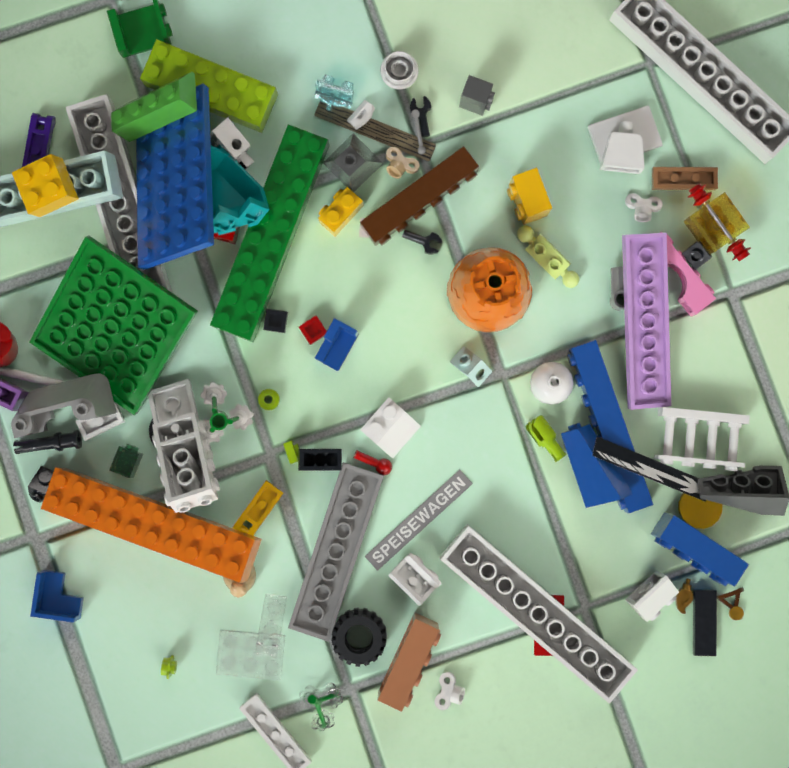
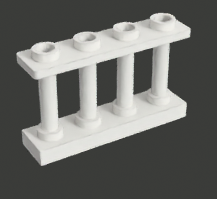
[654,407,750,471]

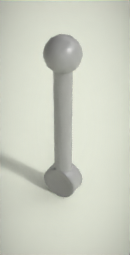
[411,110,426,154]

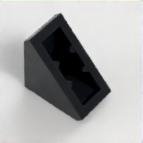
[298,449,342,471]

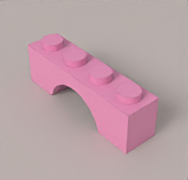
[660,231,716,317]

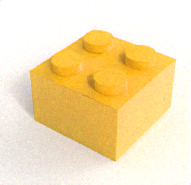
[12,154,79,217]
[507,167,552,225]

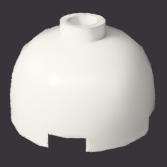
[530,362,574,405]

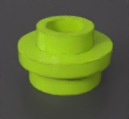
[258,389,280,410]

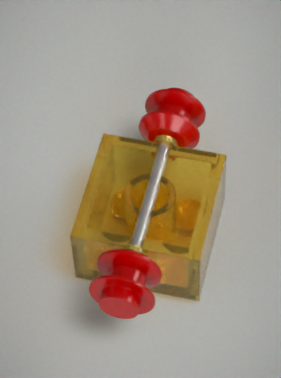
[683,183,751,261]

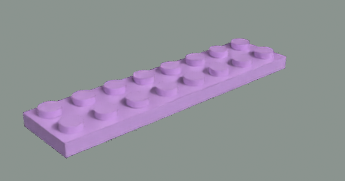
[622,233,671,410]

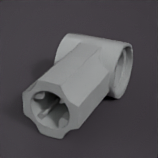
[610,267,624,311]

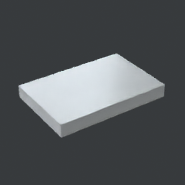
[587,105,663,164]

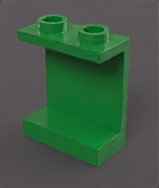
[107,0,173,58]

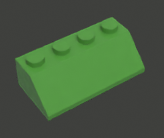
[111,72,197,142]

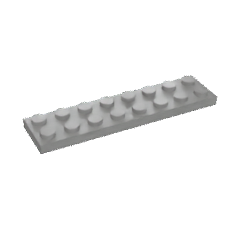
[288,462,384,642]

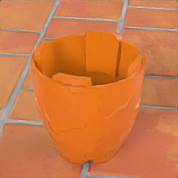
[447,247,532,332]

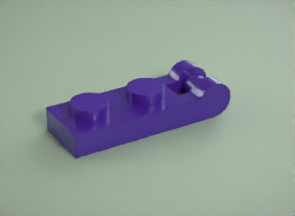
[22,113,56,167]

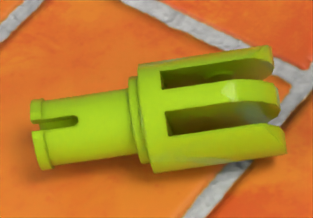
[525,415,567,462]

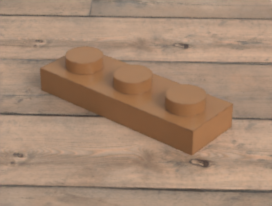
[652,167,718,190]

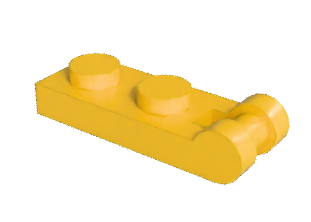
[232,480,284,536]

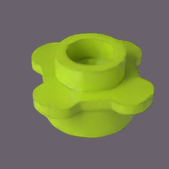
[161,655,177,679]

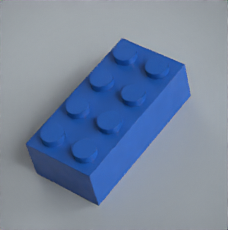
[651,512,749,587]

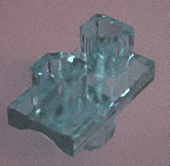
[314,74,354,111]

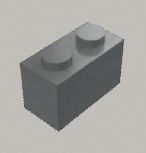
[459,75,495,116]

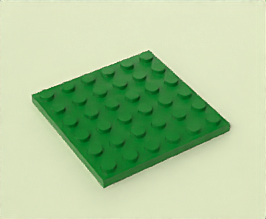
[29,235,198,416]

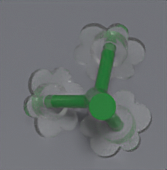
[299,683,343,731]

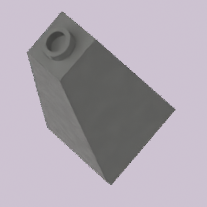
[323,133,383,192]

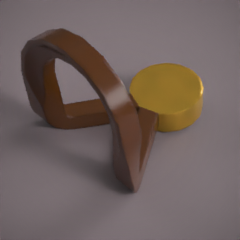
[717,587,744,620]

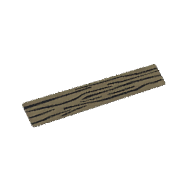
[314,99,436,161]

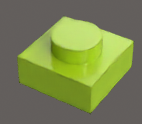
[283,441,300,464]

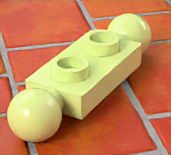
[517,225,580,288]

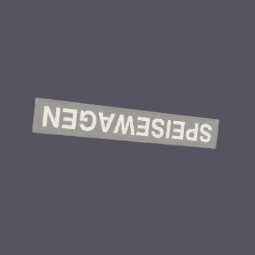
[365,470,473,571]

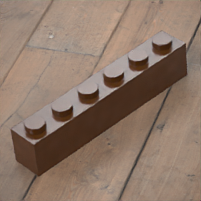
[360,146,479,246]

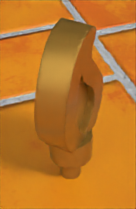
[676,578,693,614]

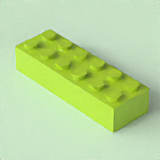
[140,39,278,133]

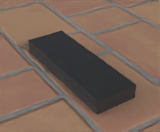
[693,589,717,656]

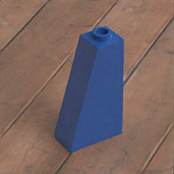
[561,423,632,508]

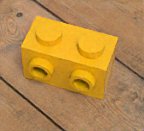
[318,187,364,237]

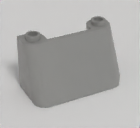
[11,374,117,438]

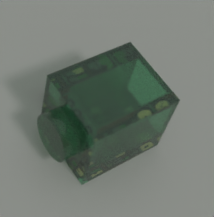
[109,444,143,478]

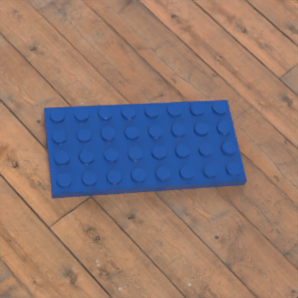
[136,84,214,270]

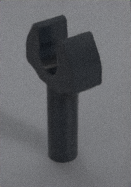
[410,96,431,137]
[402,230,442,255]

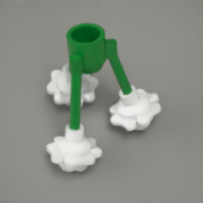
[201,382,254,443]

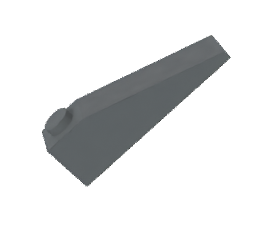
[697,465,789,516]

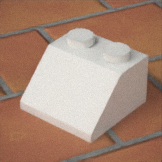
[360,397,421,458]
[625,570,679,622]

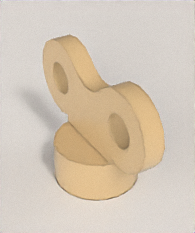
[386,147,420,179]

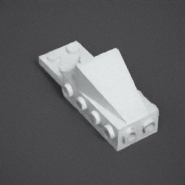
[148,379,220,513]

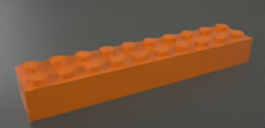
[41,467,262,583]

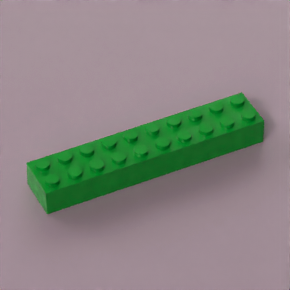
[210,124,330,343]

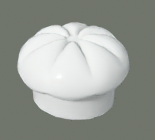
[380,51,419,90]

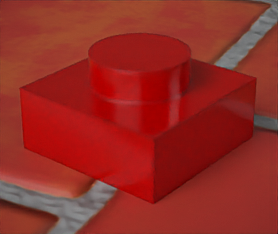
[299,315,327,345]

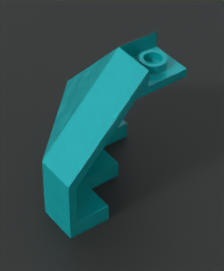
[211,144,269,235]

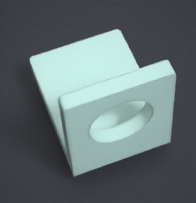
[450,346,492,387]

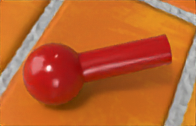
[353,450,392,476]

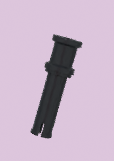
[13,429,82,454]

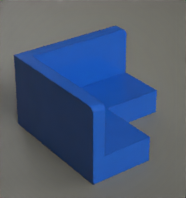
[315,318,359,371]
[30,570,84,622]

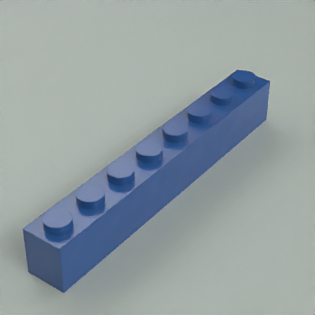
[567,340,654,513]

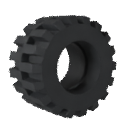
[331,607,387,667]

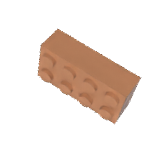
[377,612,441,712]

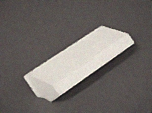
[347,100,375,130]

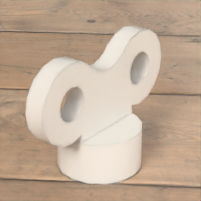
[625,193,663,222]
[435,672,465,710]

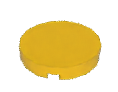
[678,493,723,529]

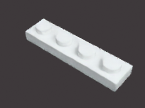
[239,693,312,768]

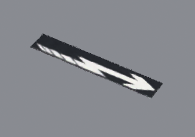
[592,436,706,502]

